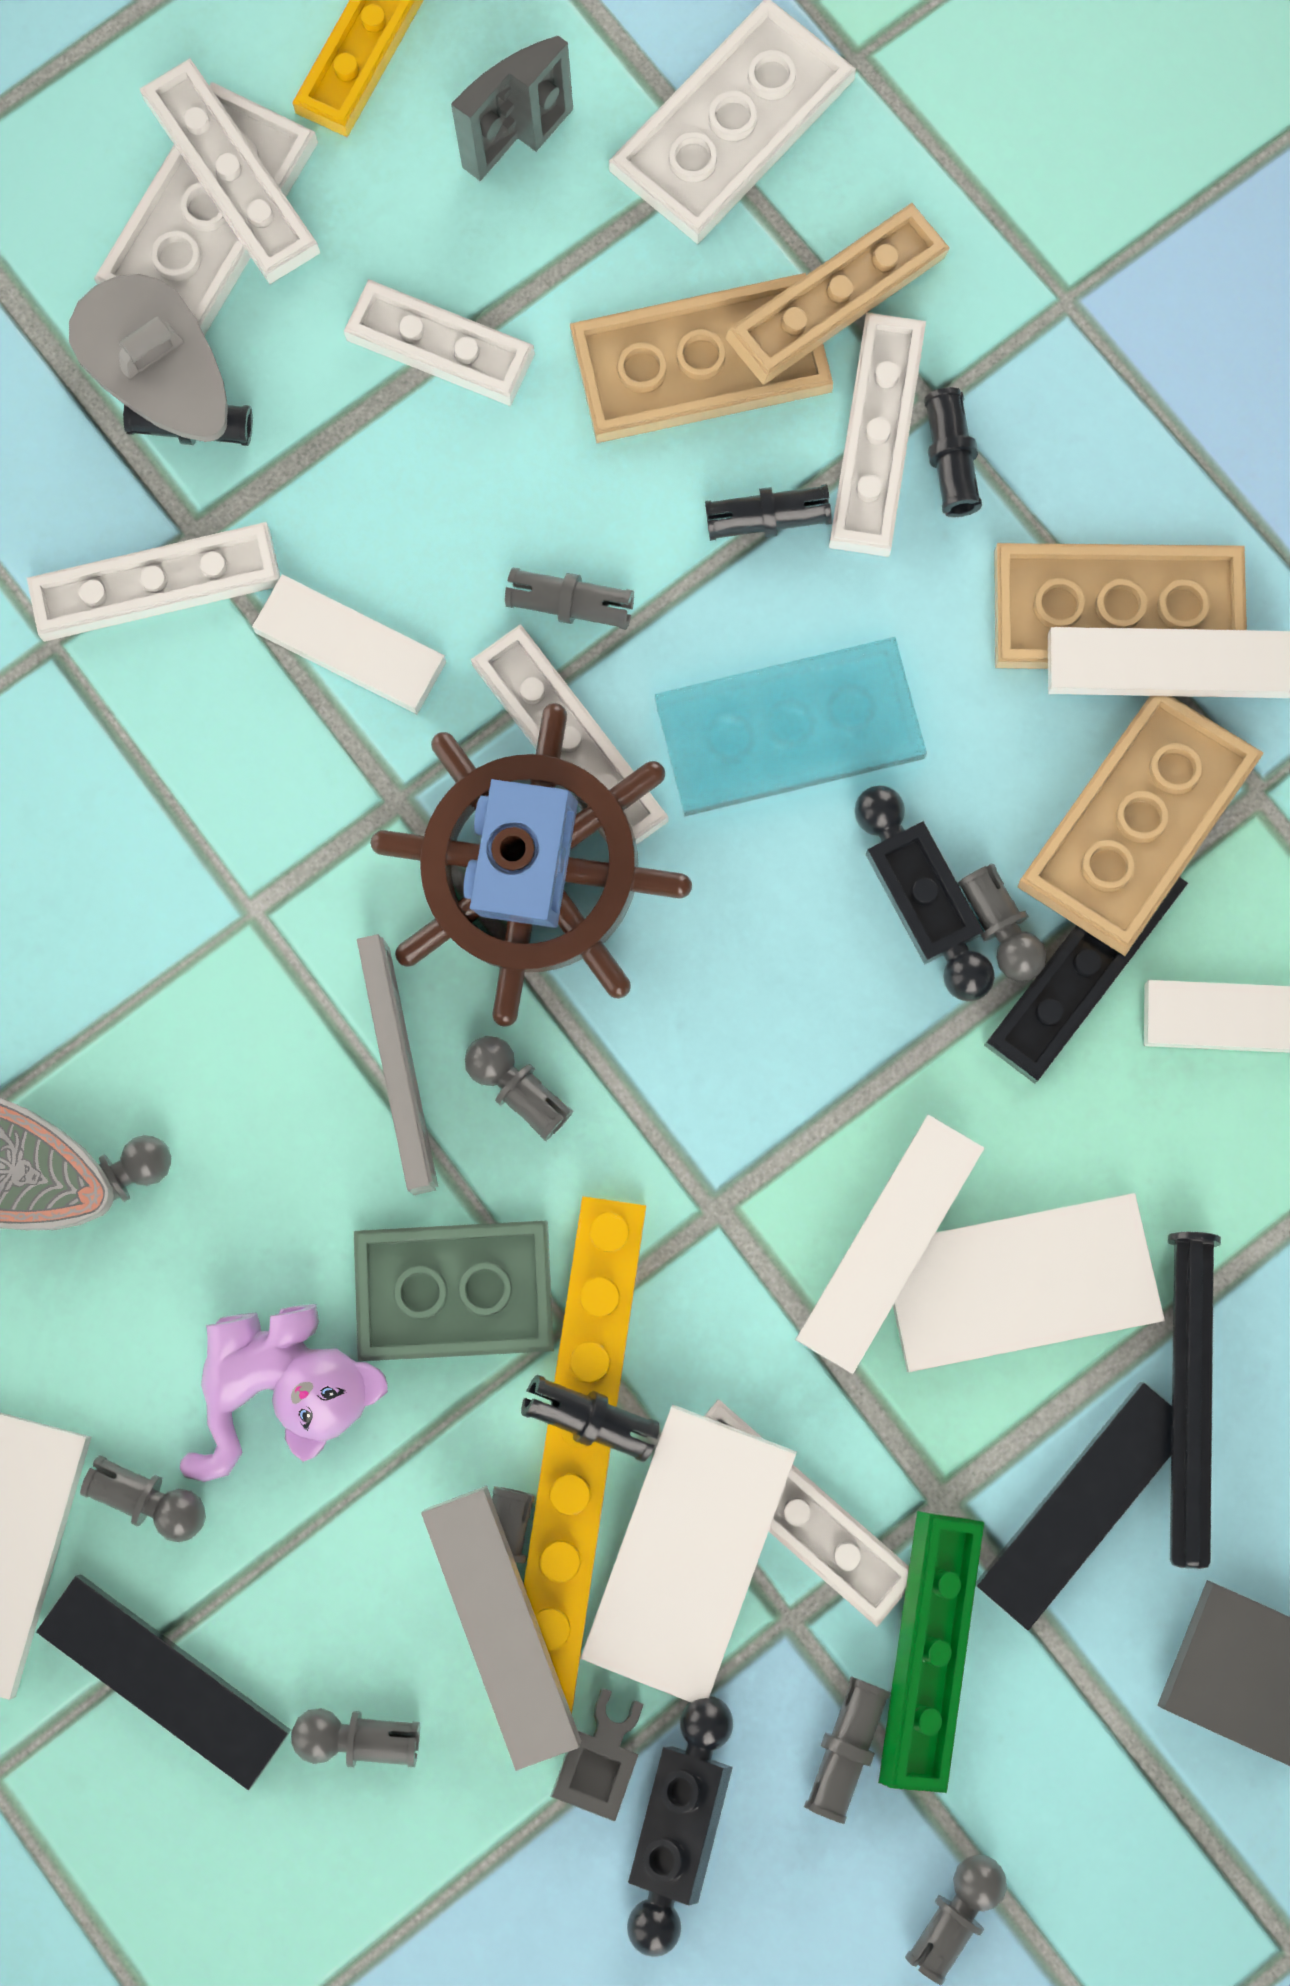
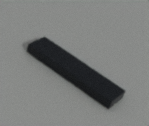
[984,877,1188,1084]
[976,1382,1172,1631]
[36,1575,292,1790]

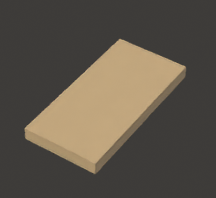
[570,273,833,444]
[994,543,1247,669]
[1018,696,1264,956]

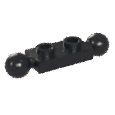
[854,785,995,1001]
[627,1696,733,1957]

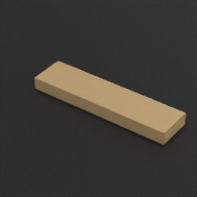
[725,203,950,385]

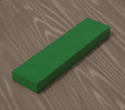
[878,1511,984,1793]

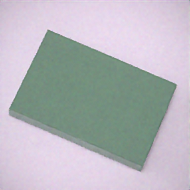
[354,1220,554,1361]

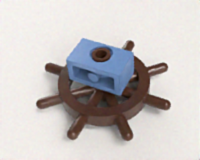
[370,703,692,1027]

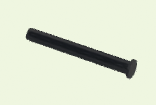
[1168,1232,1221,1569]

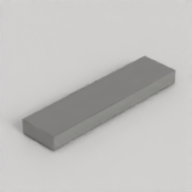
[357,934,438,1195]
[421,1486,581,1771]

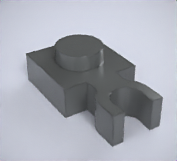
[550,1688,644,1821]

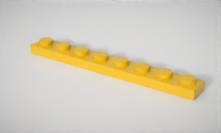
[524,1196,646,1714]

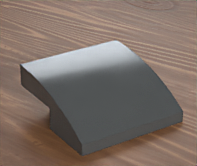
[451,36,573,181]
[1157,1580,1290,1766]

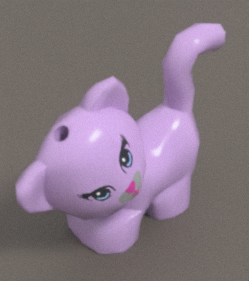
[180,1304,388,1482]

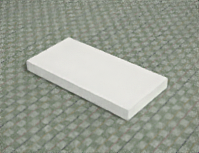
[609,0,856,244]
[94,82,318,336]
[893,1193,1165,1372]
[580,1405,797,1703]
[0,1413,91,1700]

